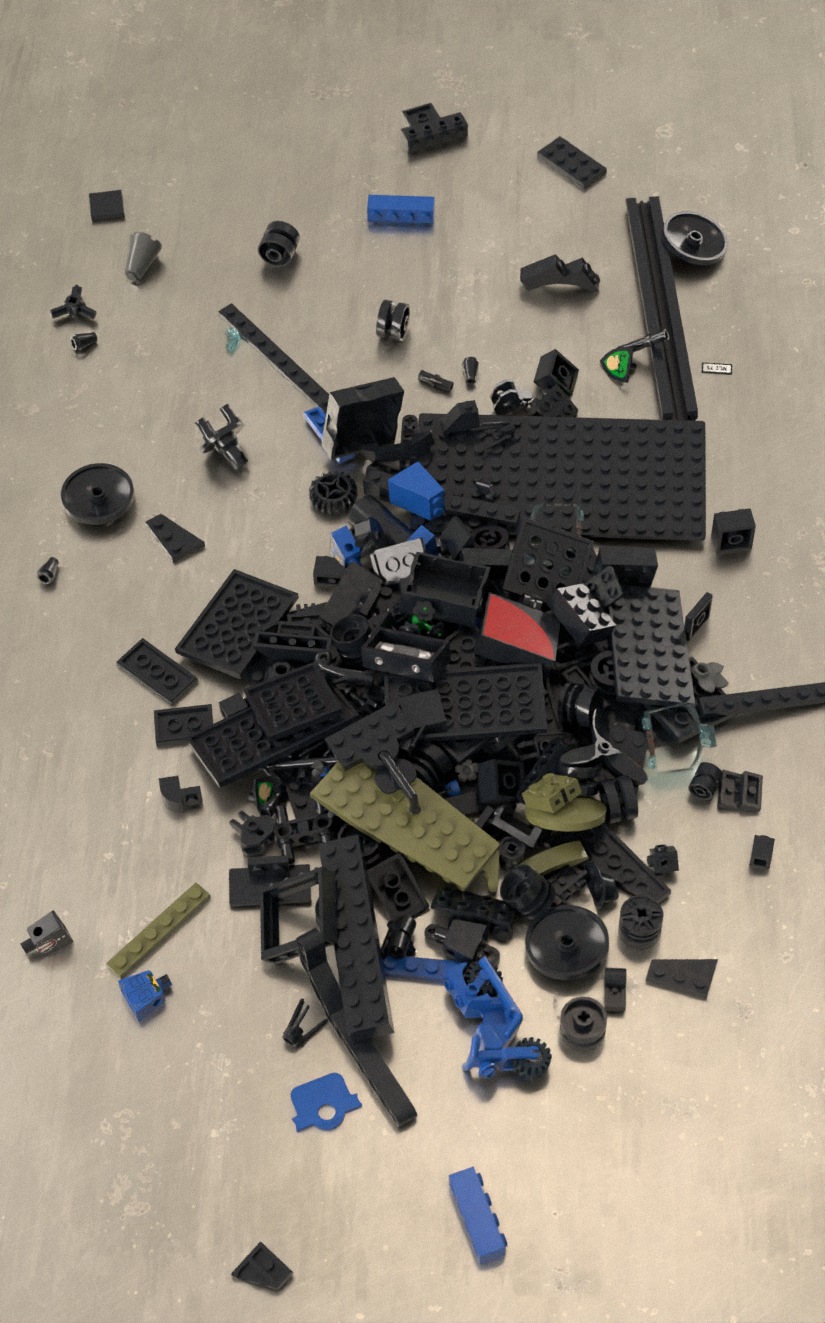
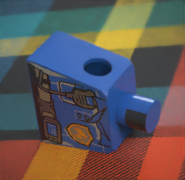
[329,526,363,569]

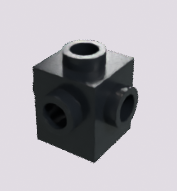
[647,844,679,875]

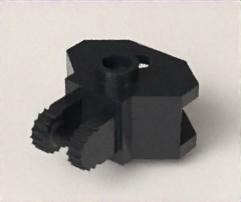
[490,379,533,415]
[354,516,388,557]
[229,811,275,856]

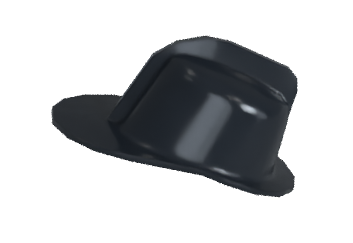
[585,862,619,909]

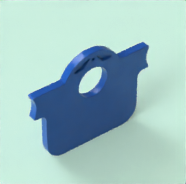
[290,1073,362,1132]

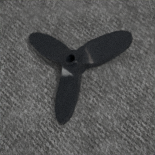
[558,707,648,785]

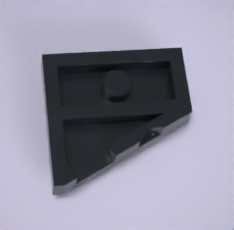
[231,1241,294,1290]

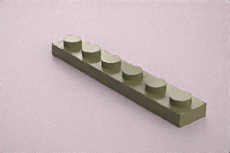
[106,882,211,979]

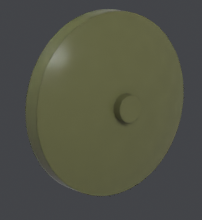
[525,796,606,831]

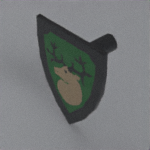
[600,347,637,383]
[248,777,278,816]

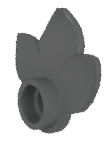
[692,662,729,693]

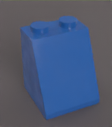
[388,462,445,521]

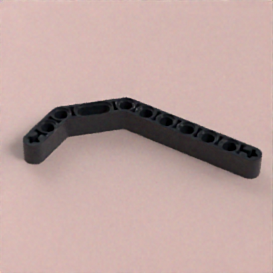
[296,927,418,1127]

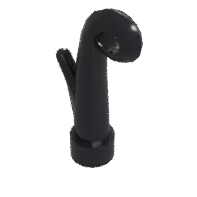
[314,650,375,686]

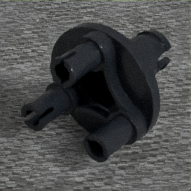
[194,404,248,471]

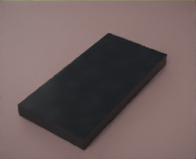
[116,638,198,706]

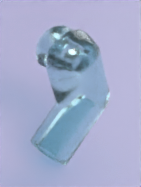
[225,327,240,351]

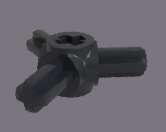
[50,285,97,319]

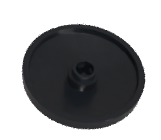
[662,211,728,265]
[61,463,134,525]
[525,905,609,980]

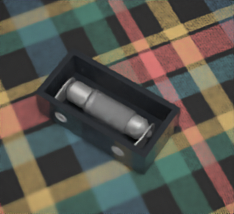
[361,627,451,682]

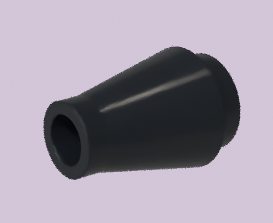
[70,332,97,351]
[462,357,479,384]
[37,557,59,584]

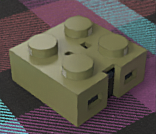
[522,773,582,813]

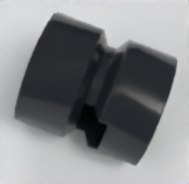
[688,762,723,800]
[499,836,525,872]

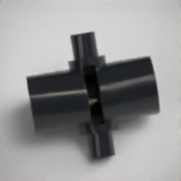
[381,915,416,959]

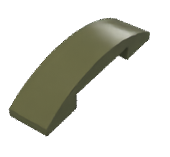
[506,841,589,876]

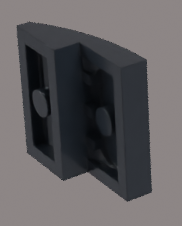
[717,769,763,812]

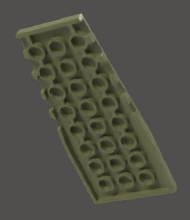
[310,758,500,891]

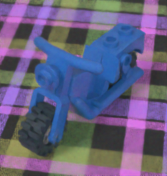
[444,957,552,1080]

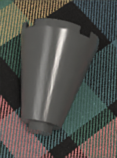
[125,232,162,281]

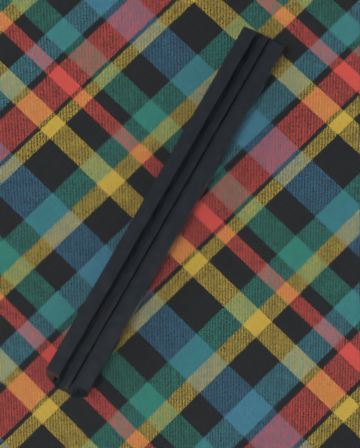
[625,196,698,421]

